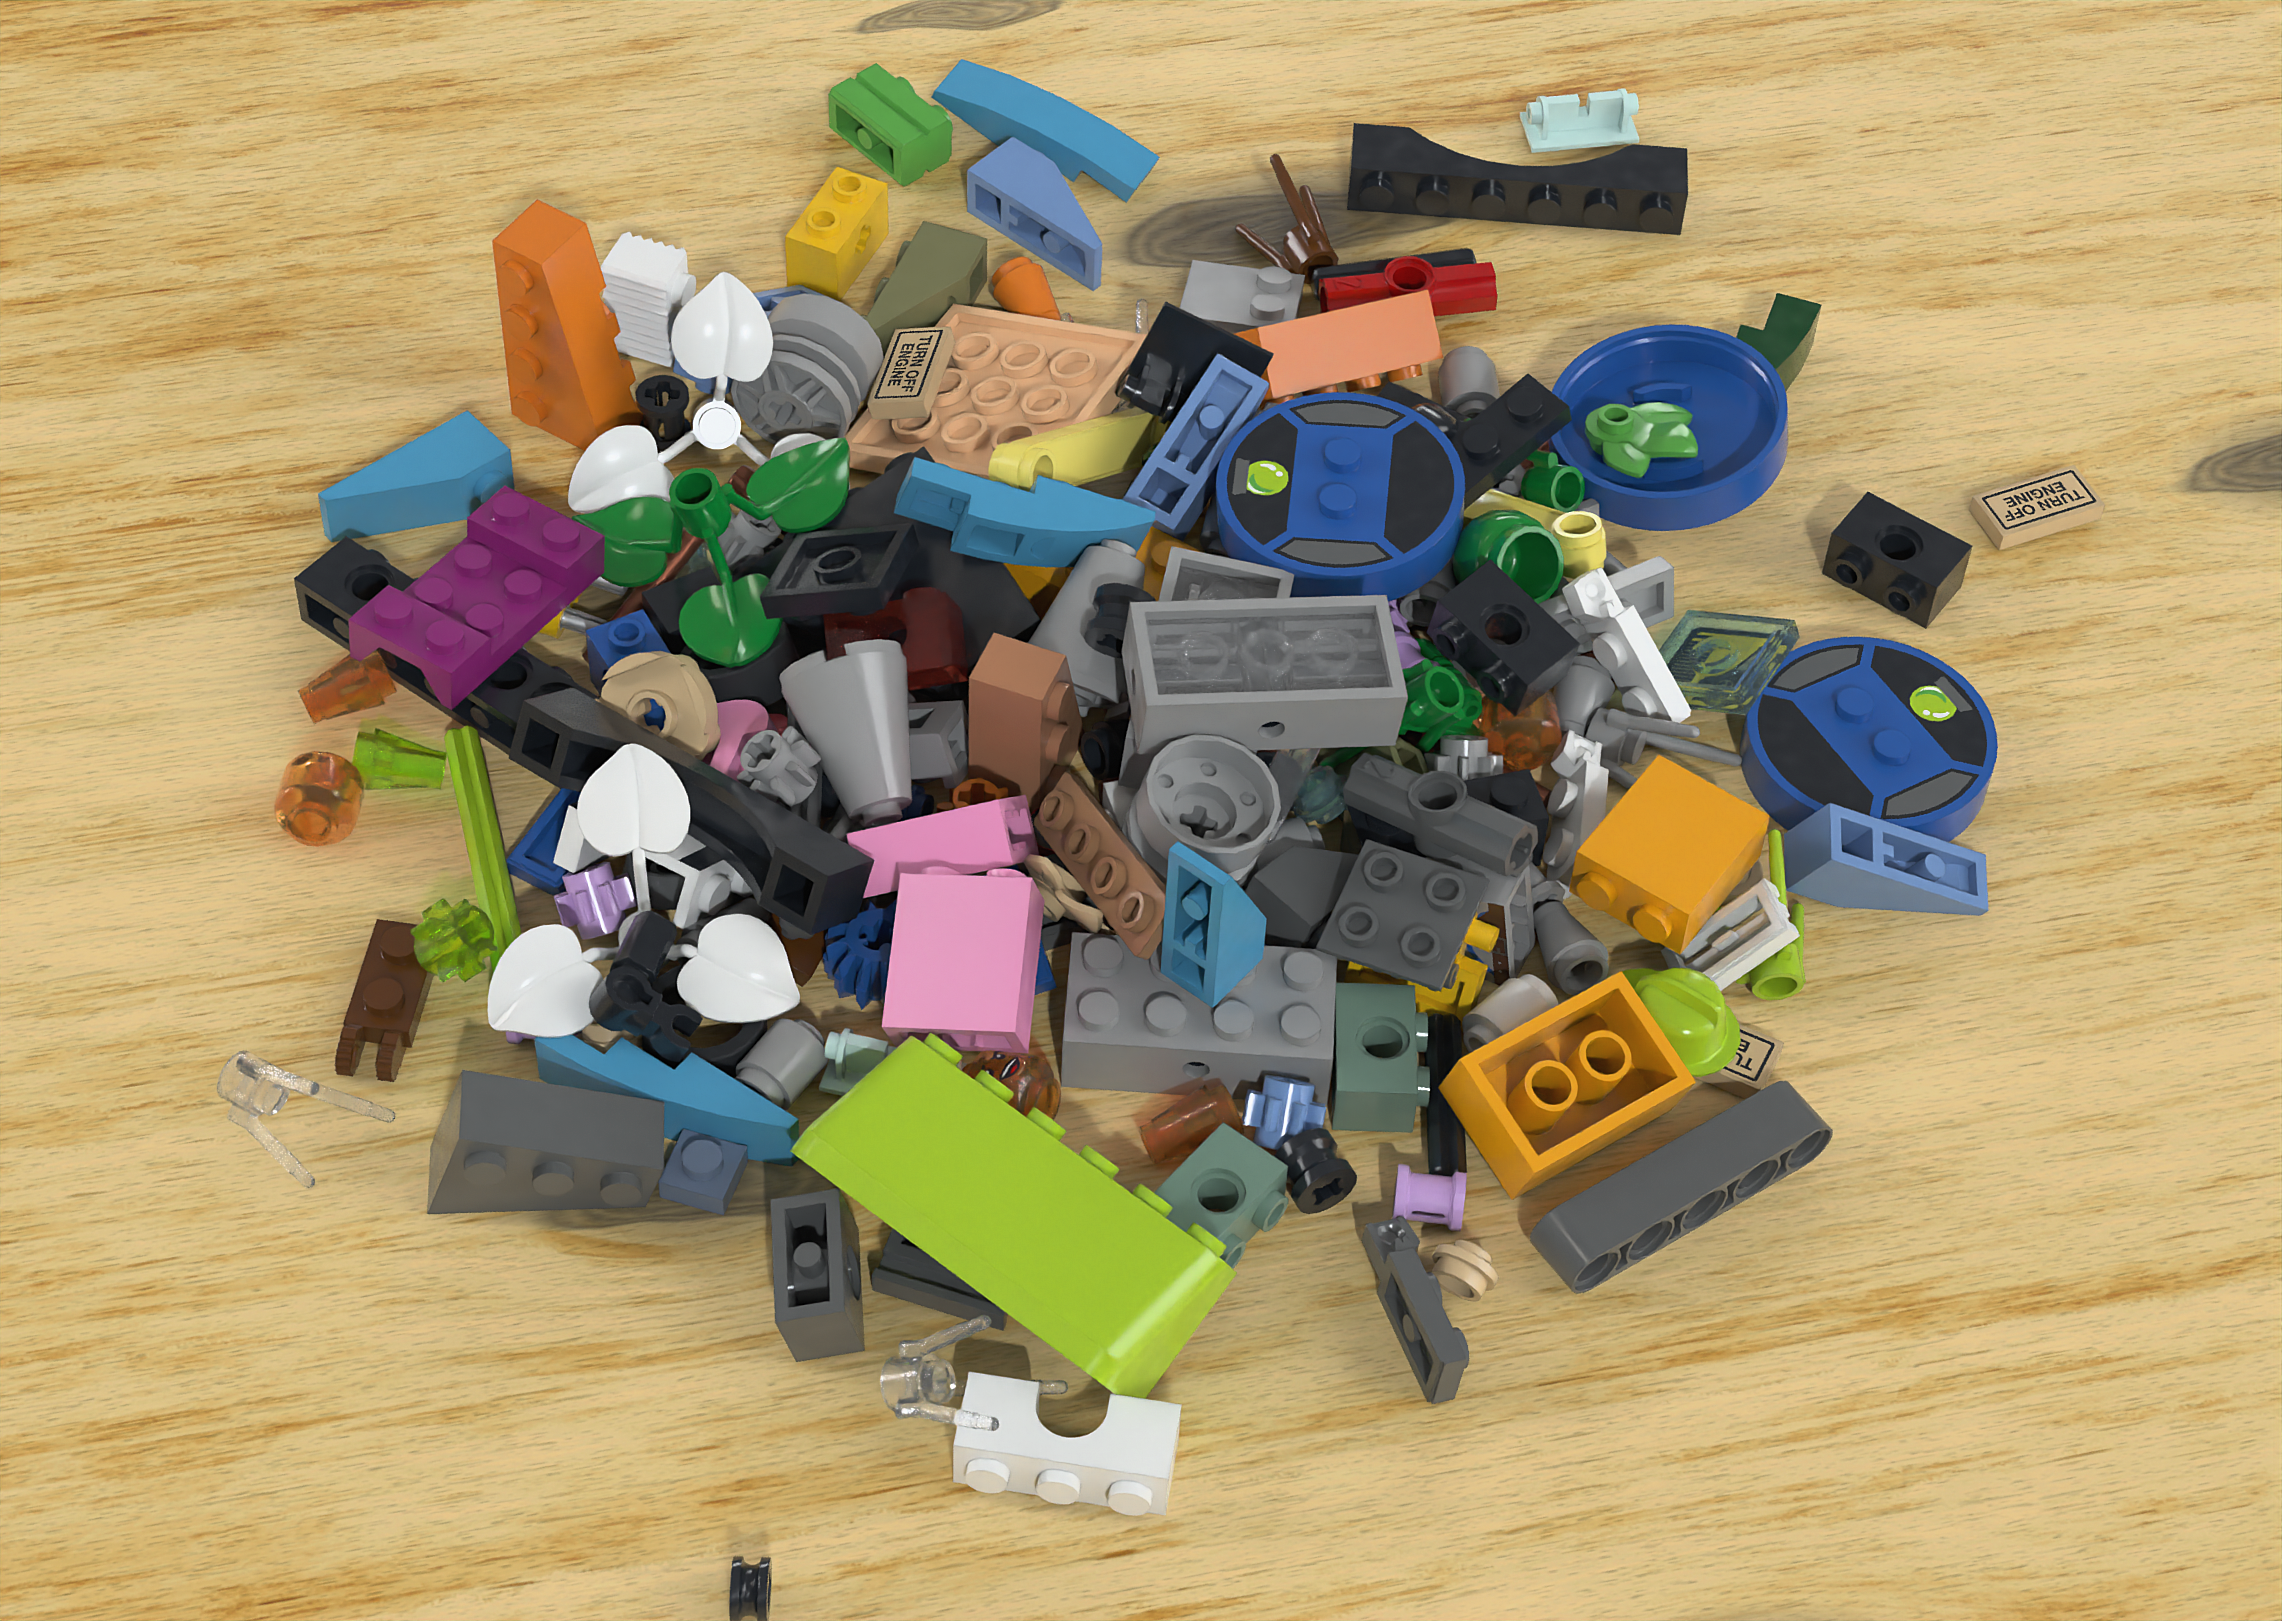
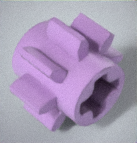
[554,862,638,939]

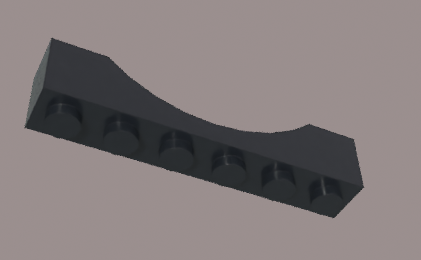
[1347,123,1688,235]
[508,688,875,935]

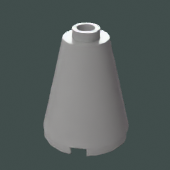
[1028,539,1145,721]
[779,639,912,828]

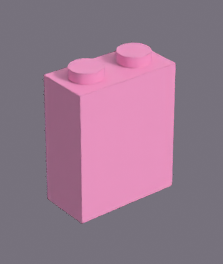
[846,795,1039,898]
[882,866,1045,1053]

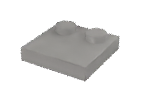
[1180,260,1305,334]

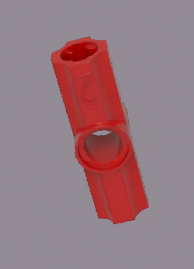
[1318,256,1498,317]

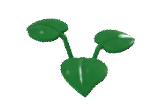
[571,437,850,668]

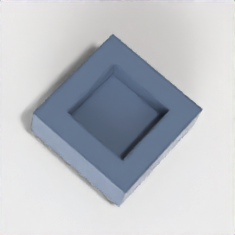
[658,1129,748,1216]

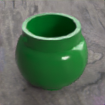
[1452,510,1564,604]

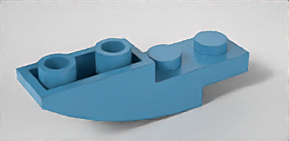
[894,457,1156,567]

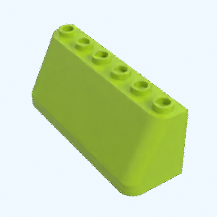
[790,1032,1237,1399]

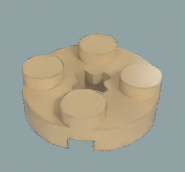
[594,651,721,761]

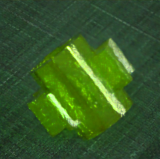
[411,898,497,982]

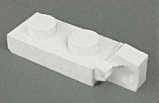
[1562,567,1691,723]
[1543,730,1609,900]

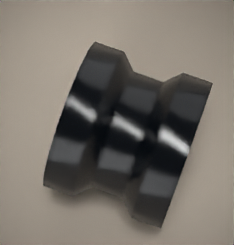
[1084,583,1156,659]
[1274,1128,1357,1214]

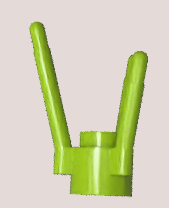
[1715,829,1806,1000]

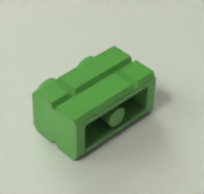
[828,63,953,187]

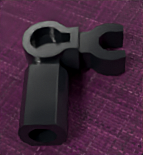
[589,910,703,1062]

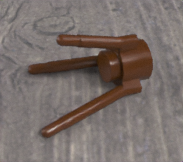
[1235,154,1339,284]

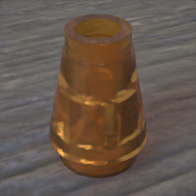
[297,649,397,724]
[1138,1084,1244,1165]

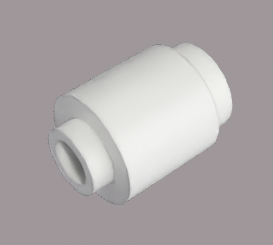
[1462,974,1559,1053]

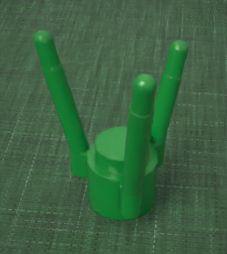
[1464,418,1585,513]
[1319,659,1465,772]

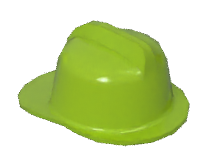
[1606,967,1741,1077]

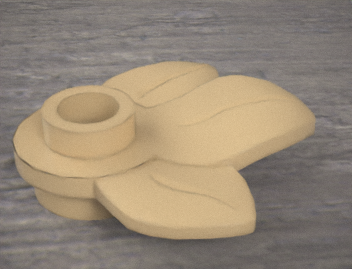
[1024,855,1117,935]

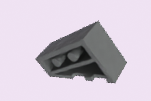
[427,1070,665,1214]

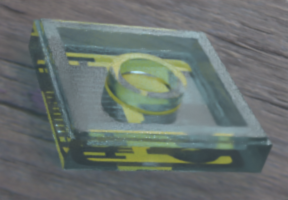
[1659,610,1800,715]

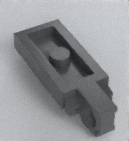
[1361,1216,1469,1404]

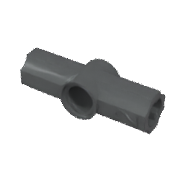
[1343,753,1538,878]

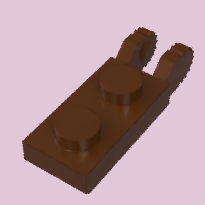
[335,919,444,1082]

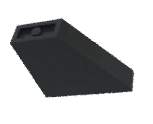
[721,447,1042,702]

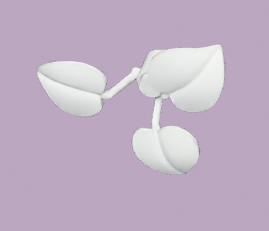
[568,272,850,514]
[488,743,800,1038]

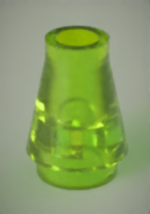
[350,728,447,790]

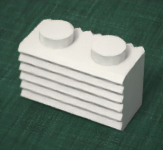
[601,232,696,368]

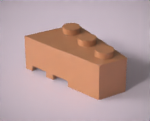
[968,633,1085,815]

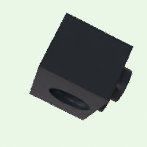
[1822,492,1973,629]
[1427,559,1580,717]

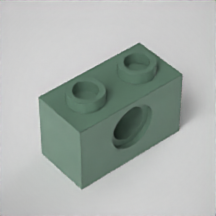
[1331,982,1430,1133]
[1154,1122,1288,1269]

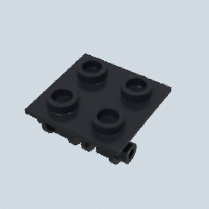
[1115,301,1274,424]

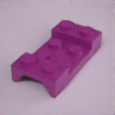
[348,485,605,710]

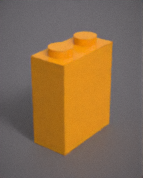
[1569,755,1770,955]

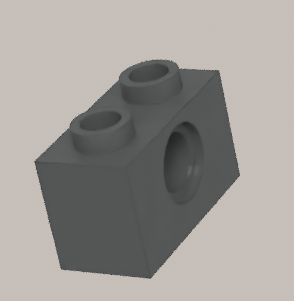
[771,1188,865,1362]

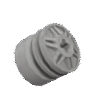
[731,293,884,444]
[1121,734,1281,887]

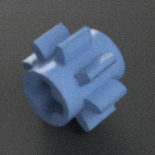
[1242,1075,1327,1150]

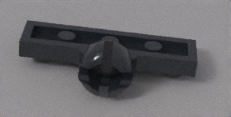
[1411,374,1572,510]

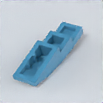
[931,59,1160,203]
[534,1035,800,1167]

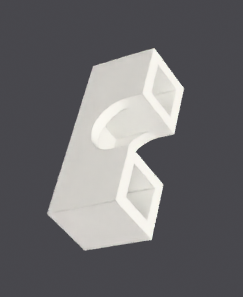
[953,1372,1181,1516]

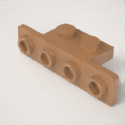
[1034,772,1166,960]

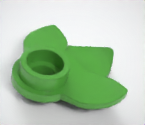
[1585,402,1698,478]

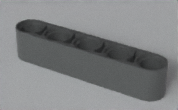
[1530,1081,1833,1294]

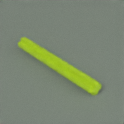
[444,725,522,973]

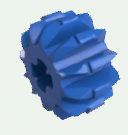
[823,899,897,1010]

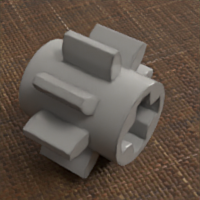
[711,510,783,575]
[737,726,821,807]
[1424,735,1503,781]

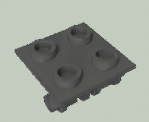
[1316,839,1490,992]

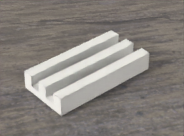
[1661,878,1800,991]

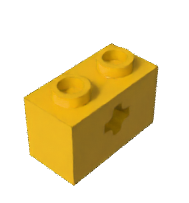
[785,167,889,301]

